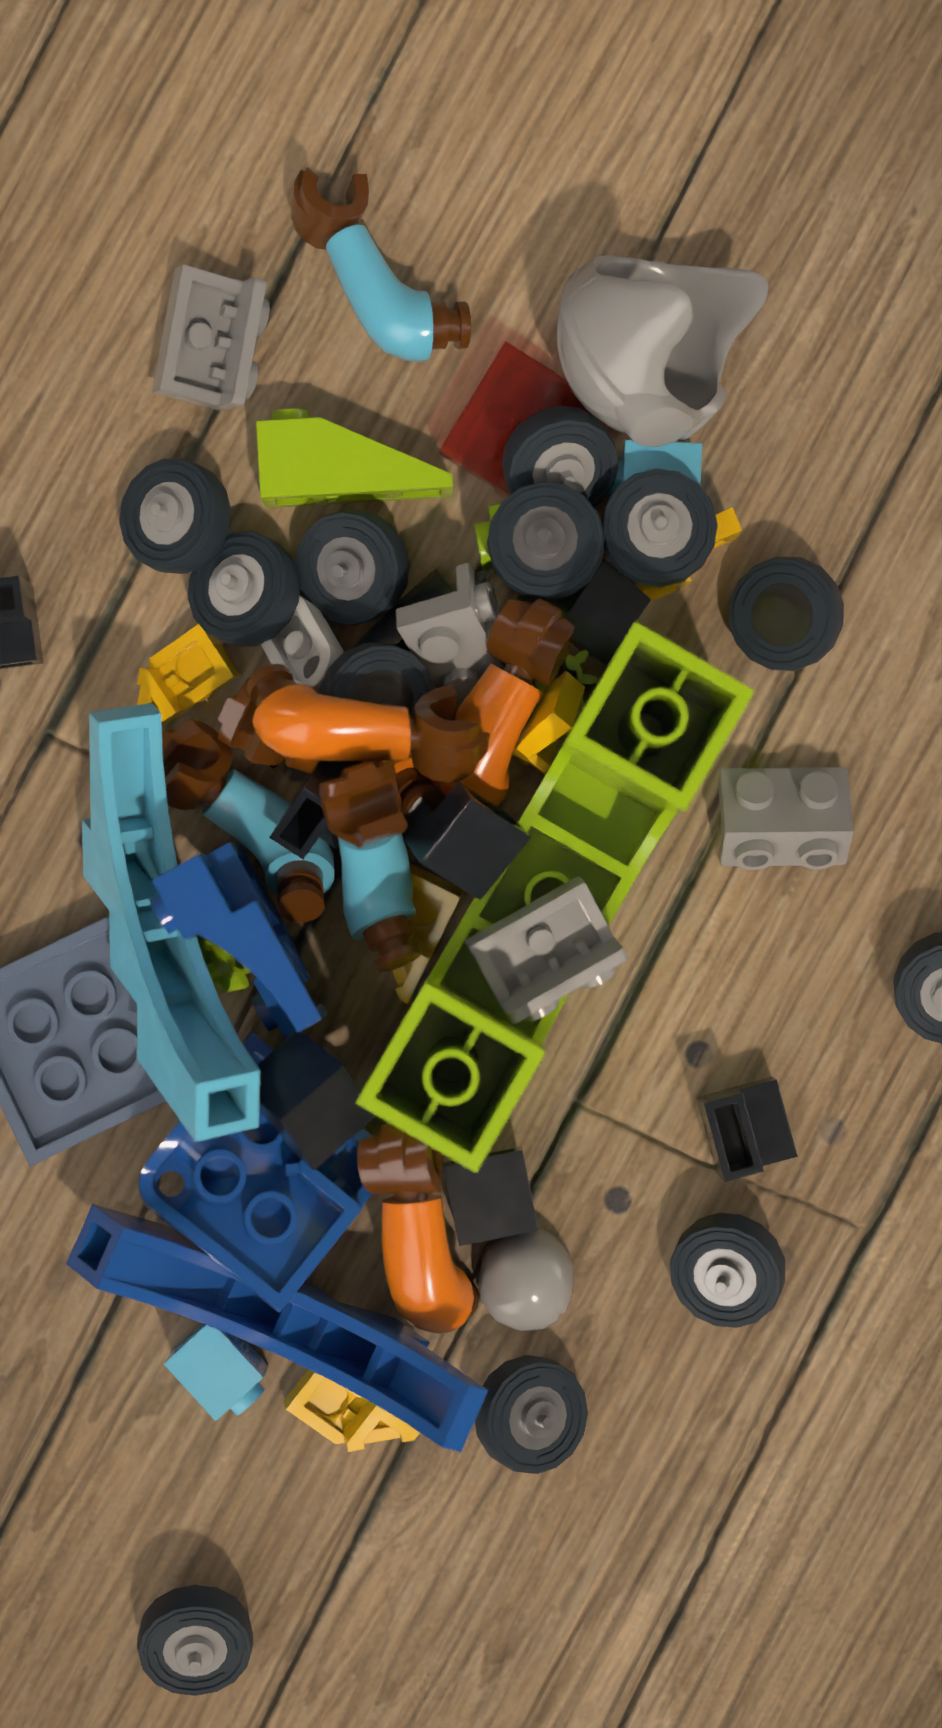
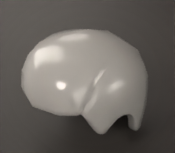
[479,1229,574,1332]

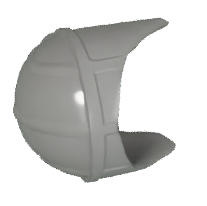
[557,255,768,447]

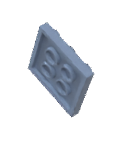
[0,916,166,1167]

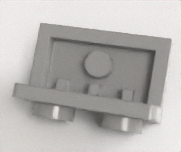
[152,264,270,412]
[396,562,506,706]
[718,767,854,870]
[464,876,628,1024]

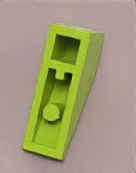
[256,409,453,508]

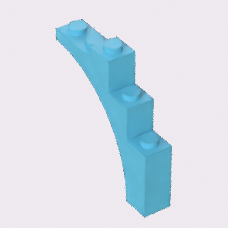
[82,703,260,1142]

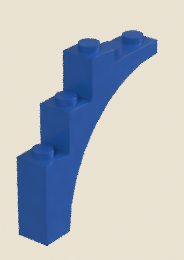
[66,1204,488,1452]

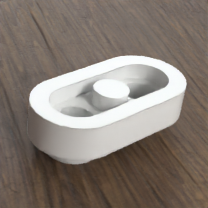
[261,595,344,694]

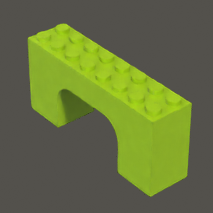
[356,622,755,1173]

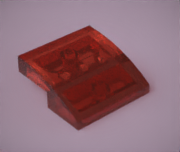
[439,341,607,499]

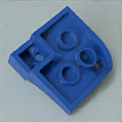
[150,842,328,1038]
[138,1033,372,1312]

